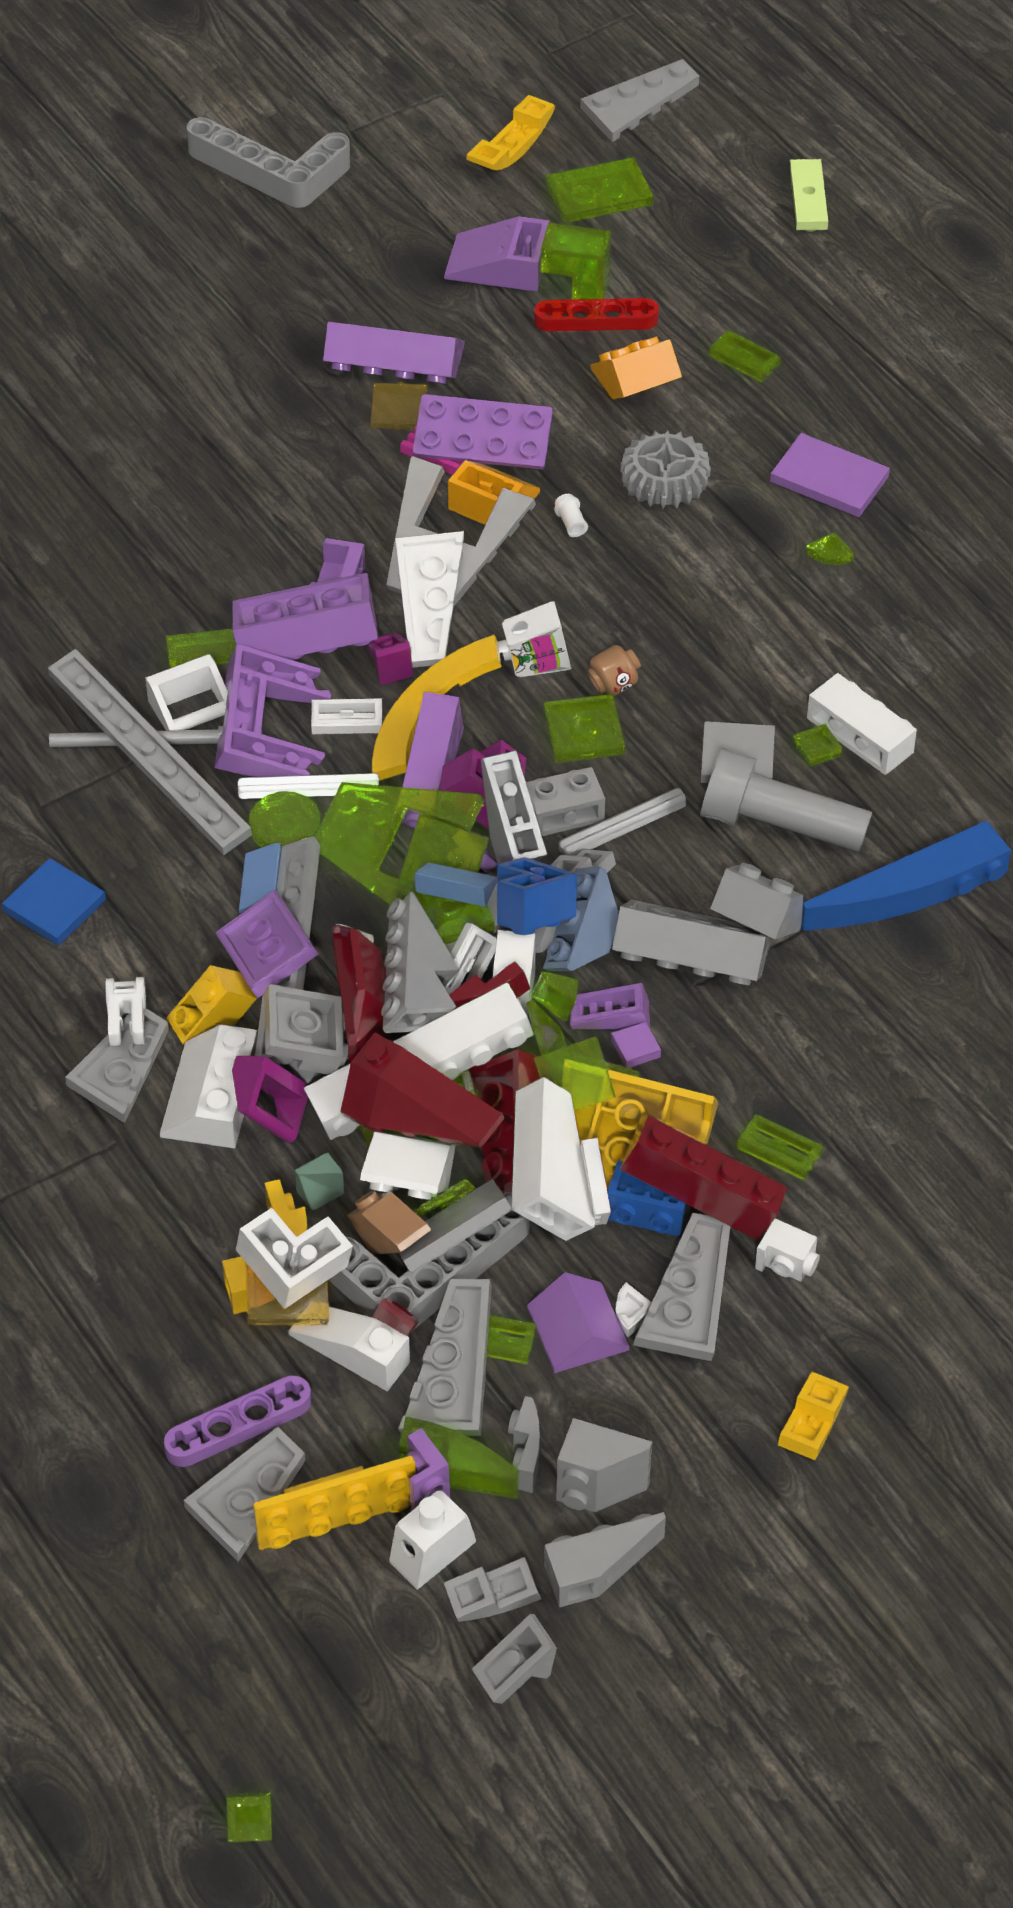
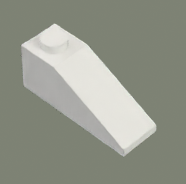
[288,1302,410,1391]

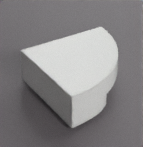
[615,1282,651,1337]

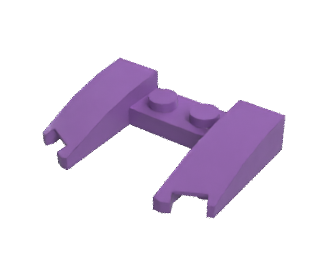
[215,644,331,777]

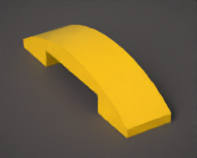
[467,95,555,170]

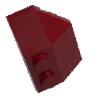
[332,925,390,1064]

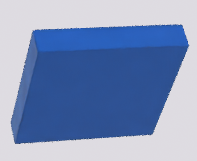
[2,858,106,946]

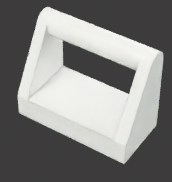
[146,654,228,731]

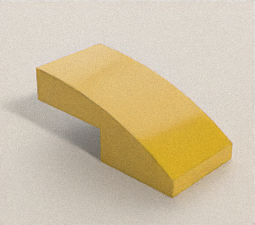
[778,1372,849,1460]

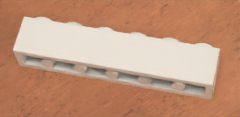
[304,982,534,1140]

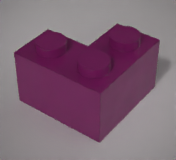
[439,740,526,829]

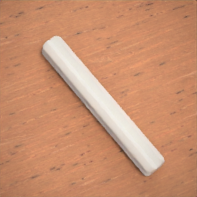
[238,773,379,799]

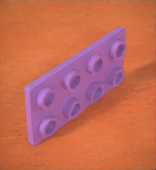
[413,394,553,469]

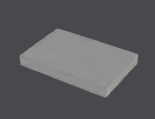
[399,1179,512,1272]

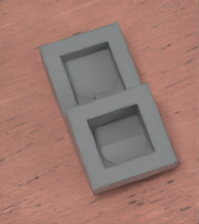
[444,1557,541,1622]

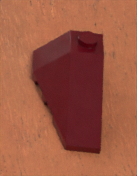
[340,1032,504,1148]

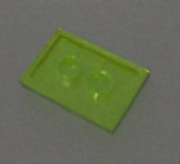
[546,157,654,223]

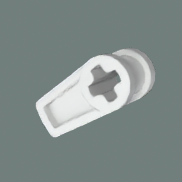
[106,977,146,1046]

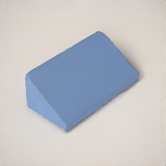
[239,843,281,914]
[414,862,497,907]

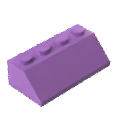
[323,322,465,384]
[233,573,378,660]

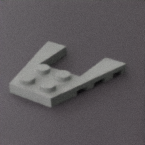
[386,456,536,607]

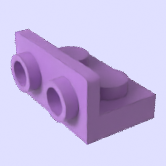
[406,1428,450,1511]

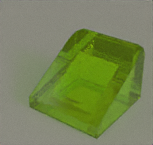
[531,971,578,1021]
[226,1792,272,1842]

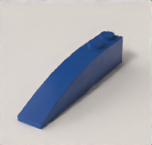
[801,820,1011,931]

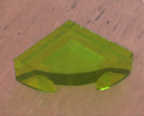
[806,532,854,565]

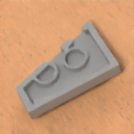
[65,1009,169,1123]
[184,1427,305,1562]

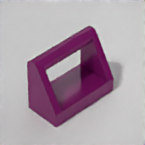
[232,1056,308,1143]

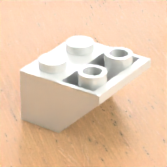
[360,1131,456,1199]

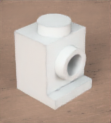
[755,1219,820,1282]

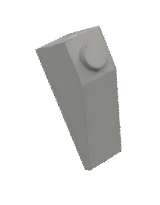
[481,751,547,864]

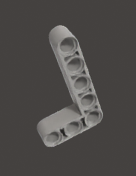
[186,117,350,208]
[329,1192,530,1329]

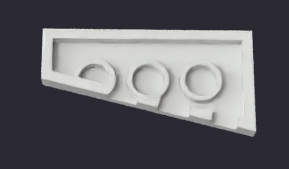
[395,531,464,668]

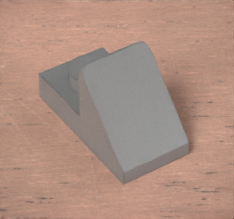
[472,1614,557,1704]

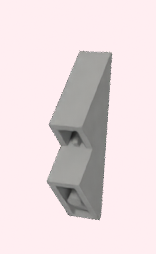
[381,892,460,1033]

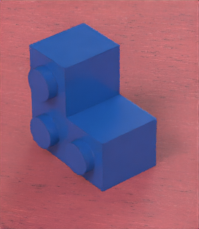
[497,857,577,935]

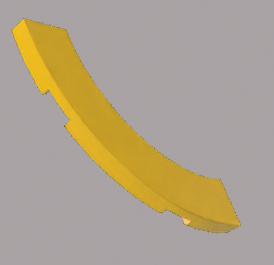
[372,635,501,781]

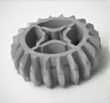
[620,429,711,509]

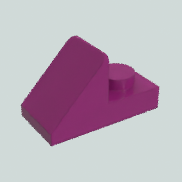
[365,632,413,685]

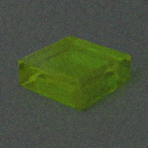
[794,723,842,767]

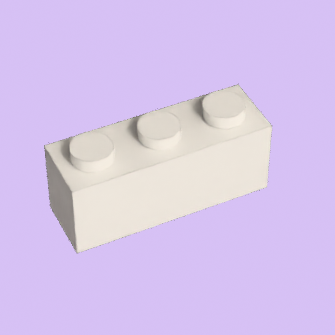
[807,673,917,775]

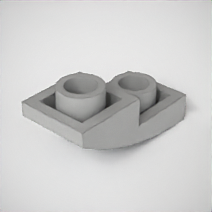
[508,1396,540,1493]

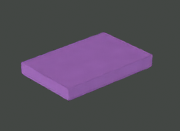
[770,433,890,517]
[216,890,319,998]

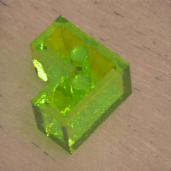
[541,222,611,299]

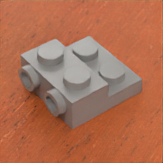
[264,984,348,1075]

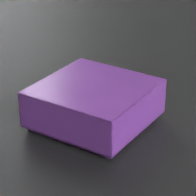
[611,1022,661,1068]

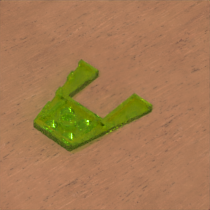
[315,782,485,918]

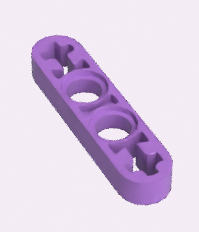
[164,1375,311,1467]

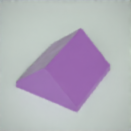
[527,1272,629,1373]

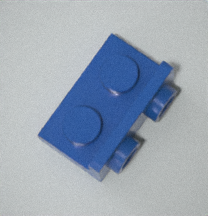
[607,1160,687,1236]

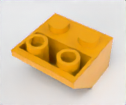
[590,336,682,399]
[448,460,540,525]

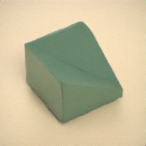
[295,1153,344,1210]

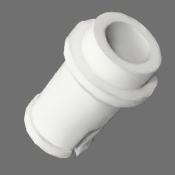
[554,494,588,537]

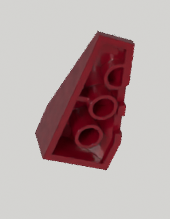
[464,1049,551,1194]

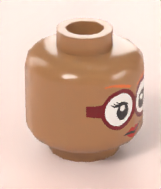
[587,645,641,697]

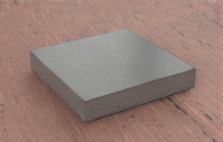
[701,721,775,783]

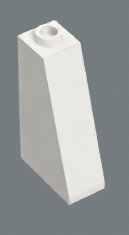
[512,1077,595,1241]

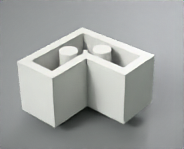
[236,1208,353,1309]

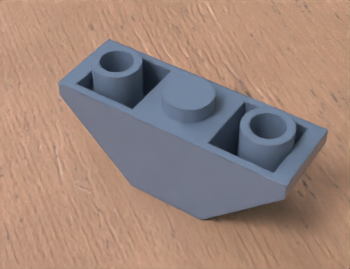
[543,867,619,972]

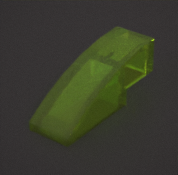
[399,1417,519,1499]

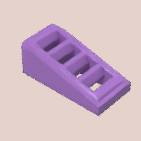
[570,983,650,1029]

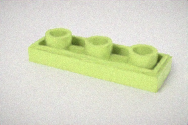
[790,159,828,232]

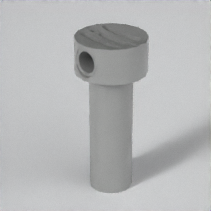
[700,748,873,853]

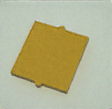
[371,381,428,431]

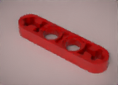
[534,298,659,332]

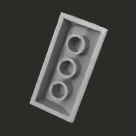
[612,899,772,985]

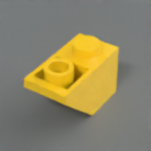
[166,965,257,1045]

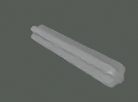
[558,788,686,856]

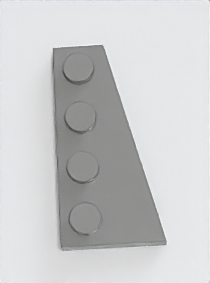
[580,59,699,143]
[633,1213,730,1361]
[398,1279,492,1436]

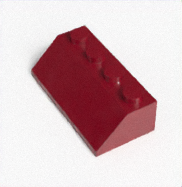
[620,1112,787,1241]

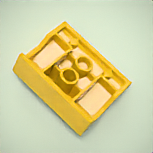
[562,1059,718,1189]

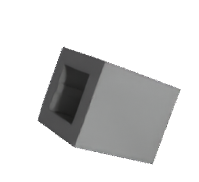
[544,1512,666,1608]

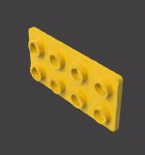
[253,1456,416,1550]

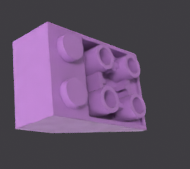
[444,216,550,292]

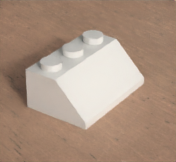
[160,1025,258,1148]

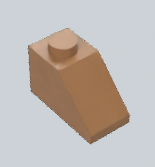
[347,1191,431,1254]

